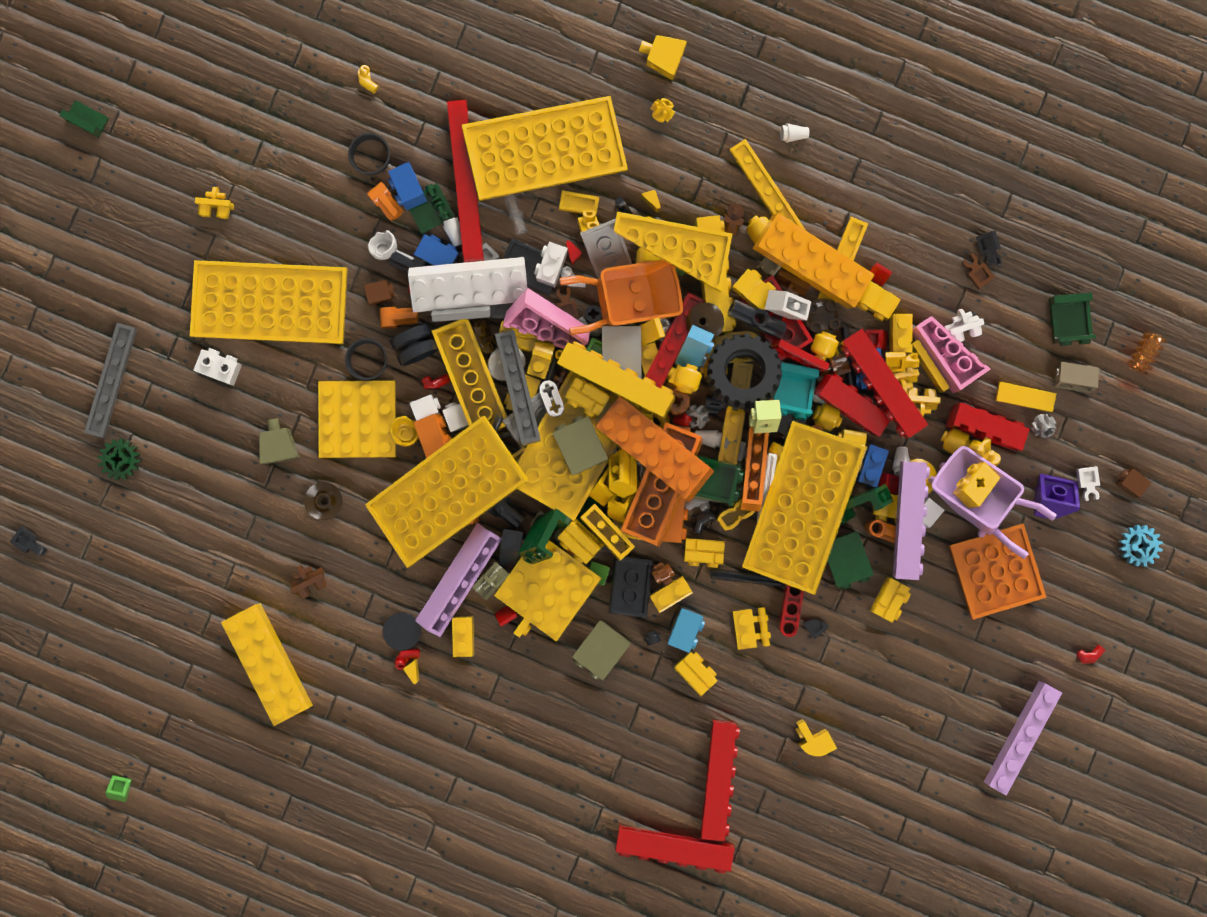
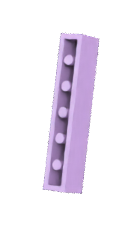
[893,461,930,580]
[415,523,502,637]
[984,681,1062,795]

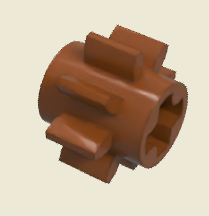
[652,562,675,586]

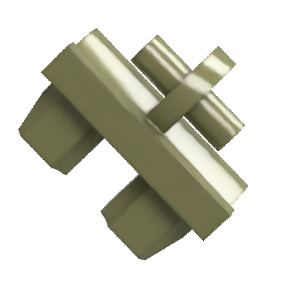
[472,562,509,600]

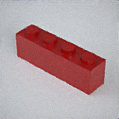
[814,374,890,437]

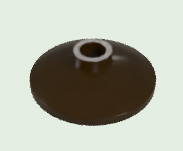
[686,303,724,341]
[304,482,343,520]

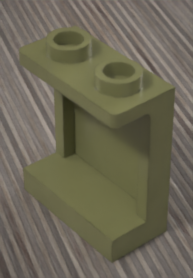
[553,415,608,476]
[572,619,631,681]

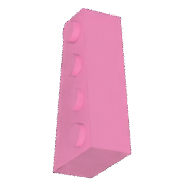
[503,288,590,349]
[912,316,990,393]

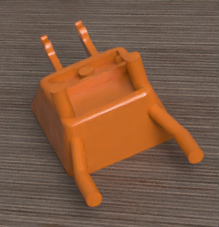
[559,260,683,335]

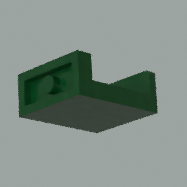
[1049,292,1096,346]
[693,455,745,506]
[841,484,894,524]
[518,508,571,564]
[827,531,874,590]

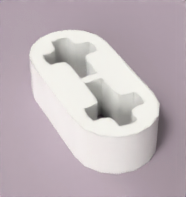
[540,381,564,417]

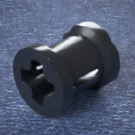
[585,305,602,324]

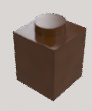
[364,280,395,306]
[1115,469,1152,498]

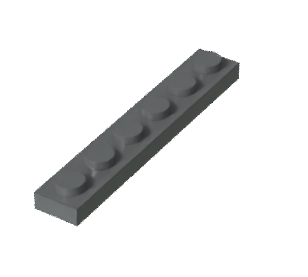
[84,323,137,438]
[495,330,541,446]

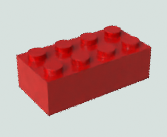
[738,275,814,361]

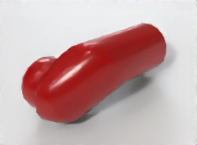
[421,374,451,389]

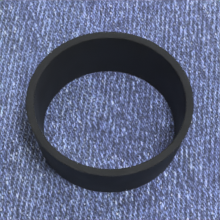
[348,133,390,175]
[345,338,387,380]

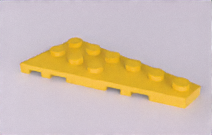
[614,212,732,292]

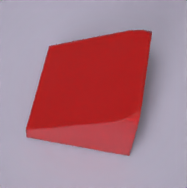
[566,240,582,266]
[870,263,892,287]
[865,330,888,350]
[877,473,899,494]
[495,606,518,626]

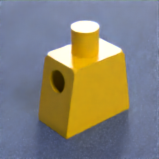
[639,35,687,80]

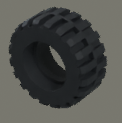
[707,334,782,412]

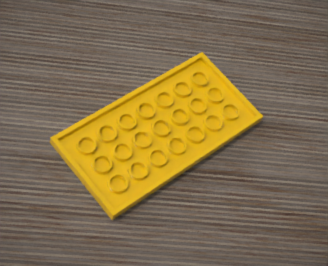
[462,96,628,201]
[190,260,348,344]
[517,350,639,521]
[365,416,528,568]
[742,421,867,595]

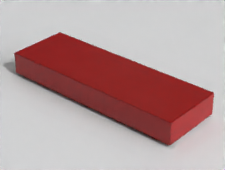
[771,339,830,372]

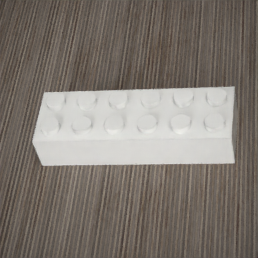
[408,257,527,312]

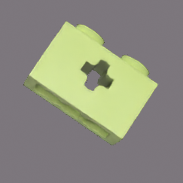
[749,400,781,433]

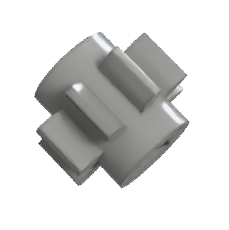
[685,404,710,429]
[1032,414,1056,438]

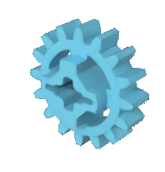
[1118,525,1163,567]

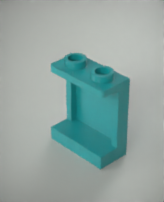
[772,362,819,420]

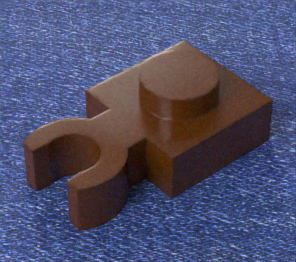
[961,254,995,290]
[556,287,579,319]

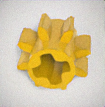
[650,98,675,122]

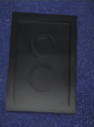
[503,238,553,296]
[608,556,653,618]

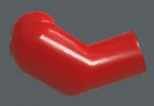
[673,413,692,427]
[1076,644,1106,664]
[394,649,420,670]

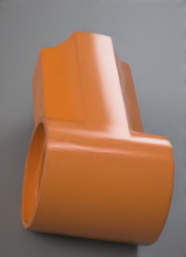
[367,182,404,222]
[380,307,418,329]
[865,519,896,544]

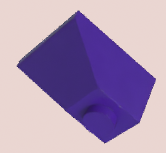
[1033,474,1080,519]

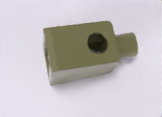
[259,419,300,465]

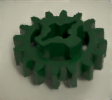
[97,439,142,480]

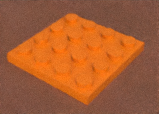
[949,524,1047,620]

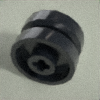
[389,324,439,367]

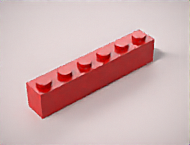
[840,329,928,439]
[700,720,740,842]
[615,825,735,873]

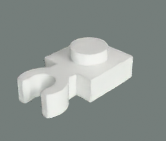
[1076,466,1100,501]

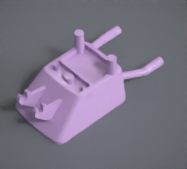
[929,446,1057,559]

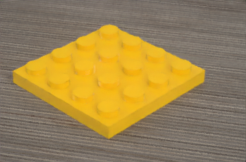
[318,381,396,458]
[494,540,602,641]

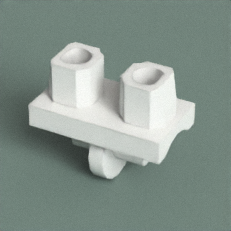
[944,309,984,342]

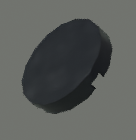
[383,612,422,651]

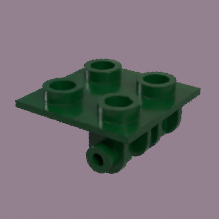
[409,183,455,234]

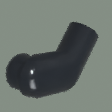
[692,510,717,534]

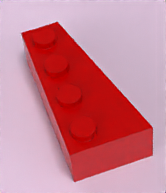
[945,402,1030,452]

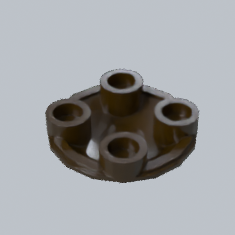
[804,299,842,334]
[474,318,497,355]

